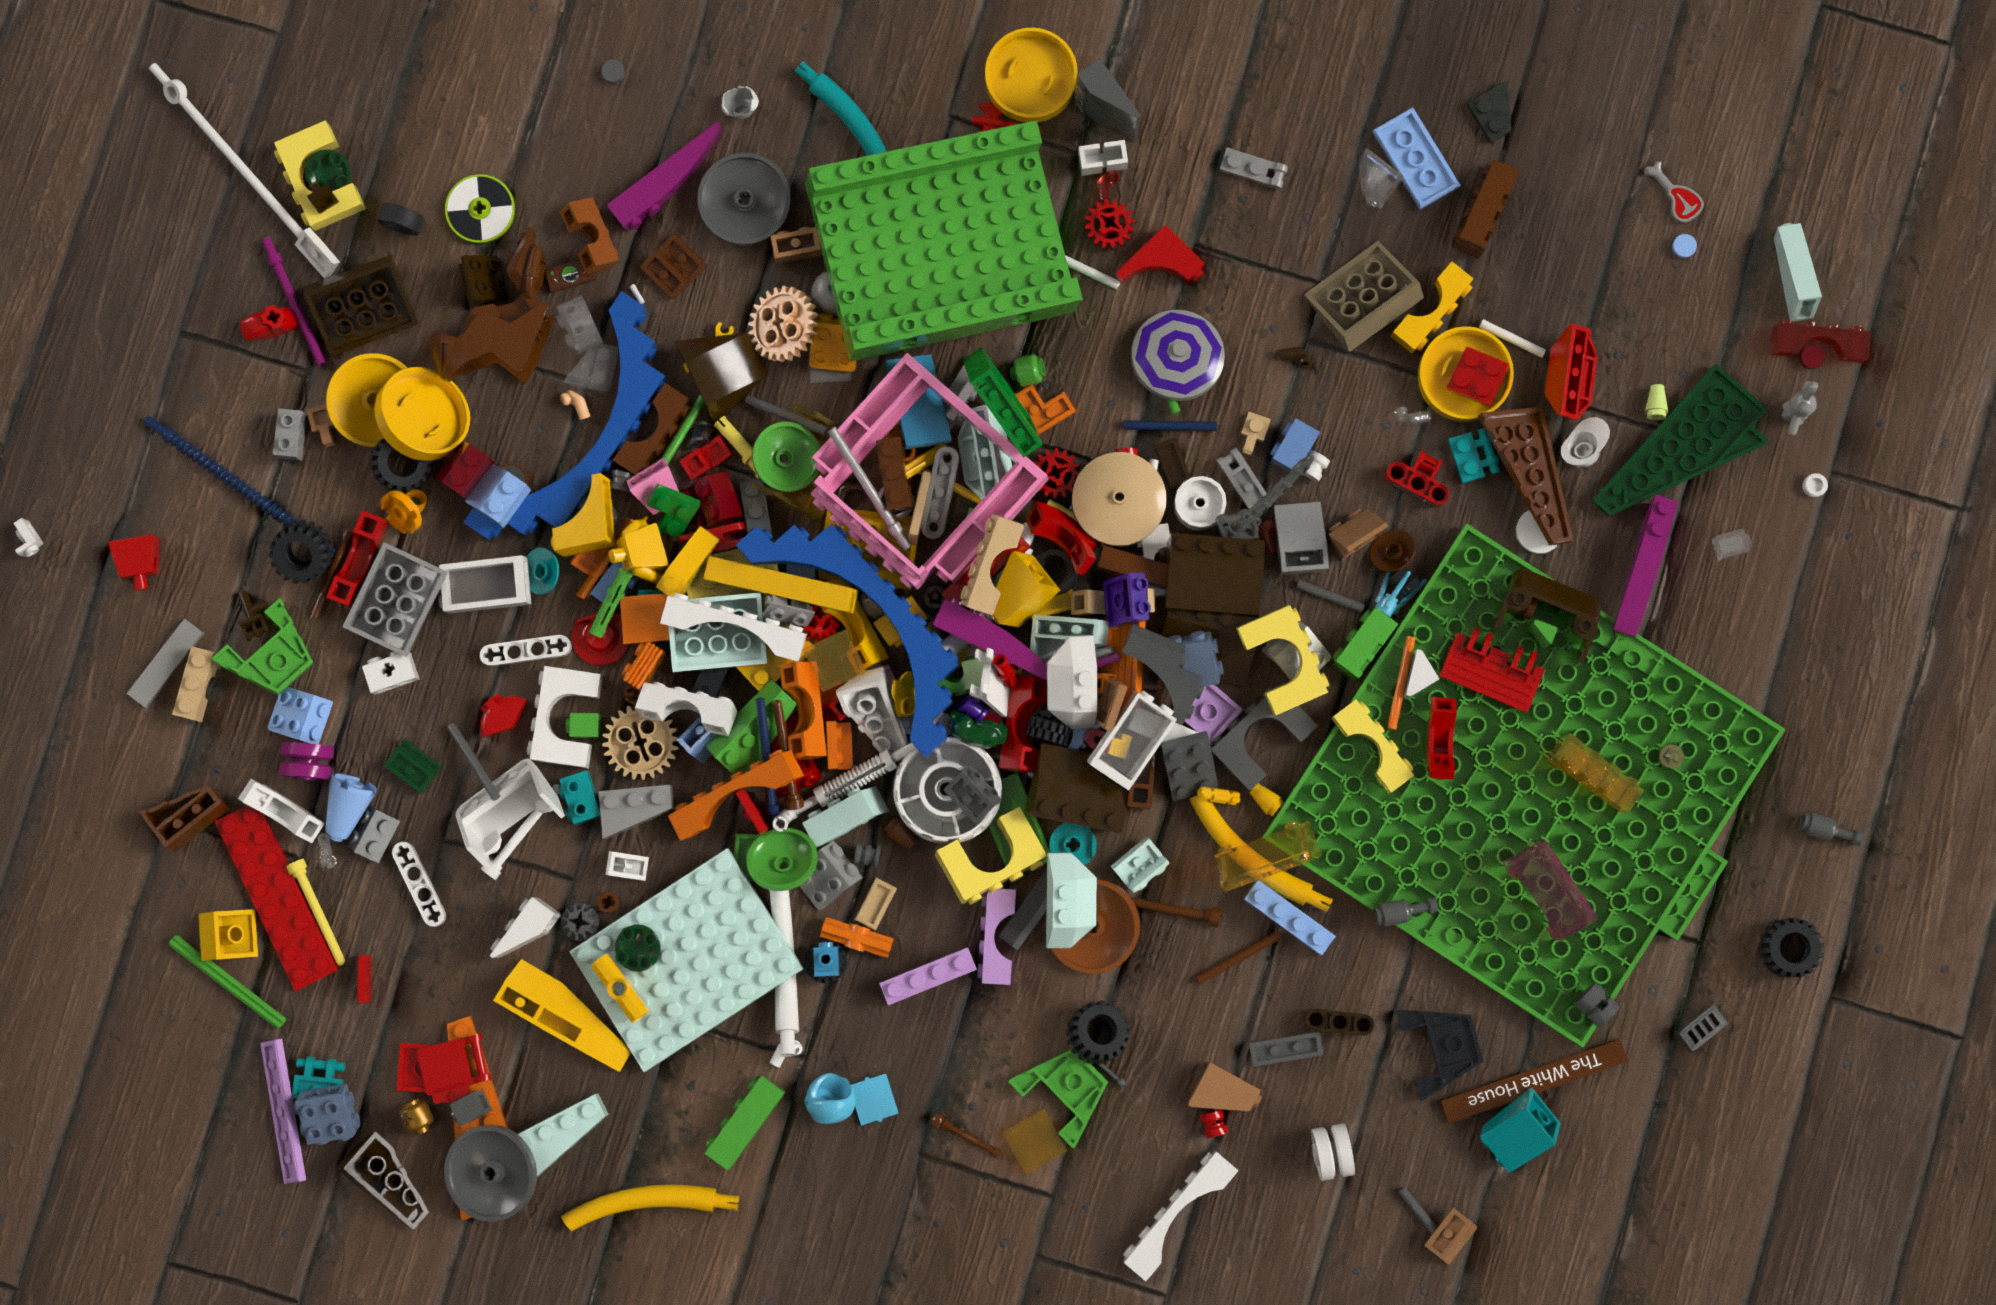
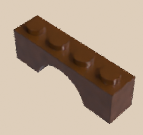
[613,383,691,475]

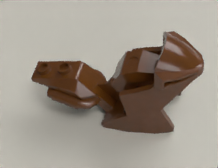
[429,227,555,384]

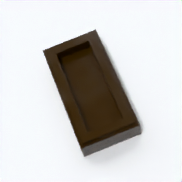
[1153,437,1191,490]

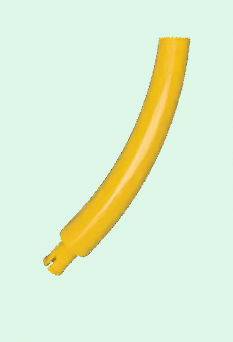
[1189,796,1333,913]
[561,1185,739,1231]

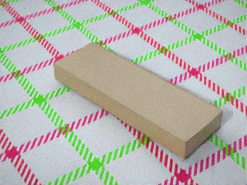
[908,471,932,545]

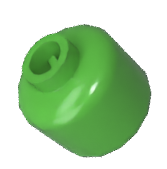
[1010,354,1046,387]

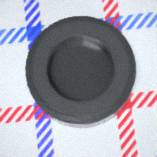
[601,59,625,84]

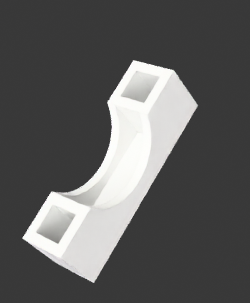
[635,682,737,737]

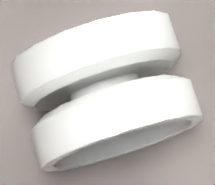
[1173,476,1227,532]
[1311,1123,1355,1181]

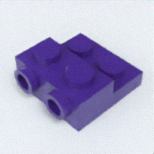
[1103,573,1151,628]

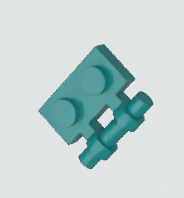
[1448,428,1500,484]
[292,1056,346,1099]

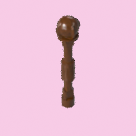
[930,1113,1001,1158]

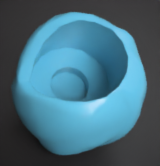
[804,1073,855,1124]

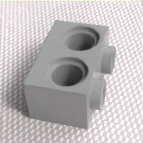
[273,408,308,461]

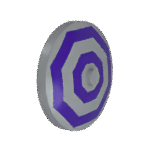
[1131,310,1225,401]

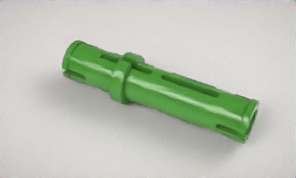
[589,568,633,638]

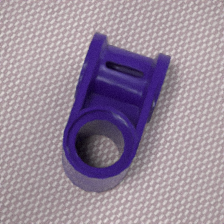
[952,692,988,722]

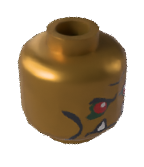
[398,1098,434,1136]

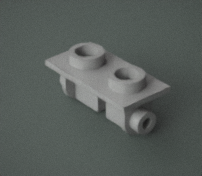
[762,594,815,627]

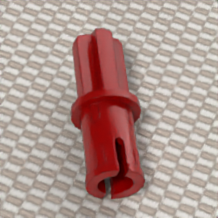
[992,654,1018,688]

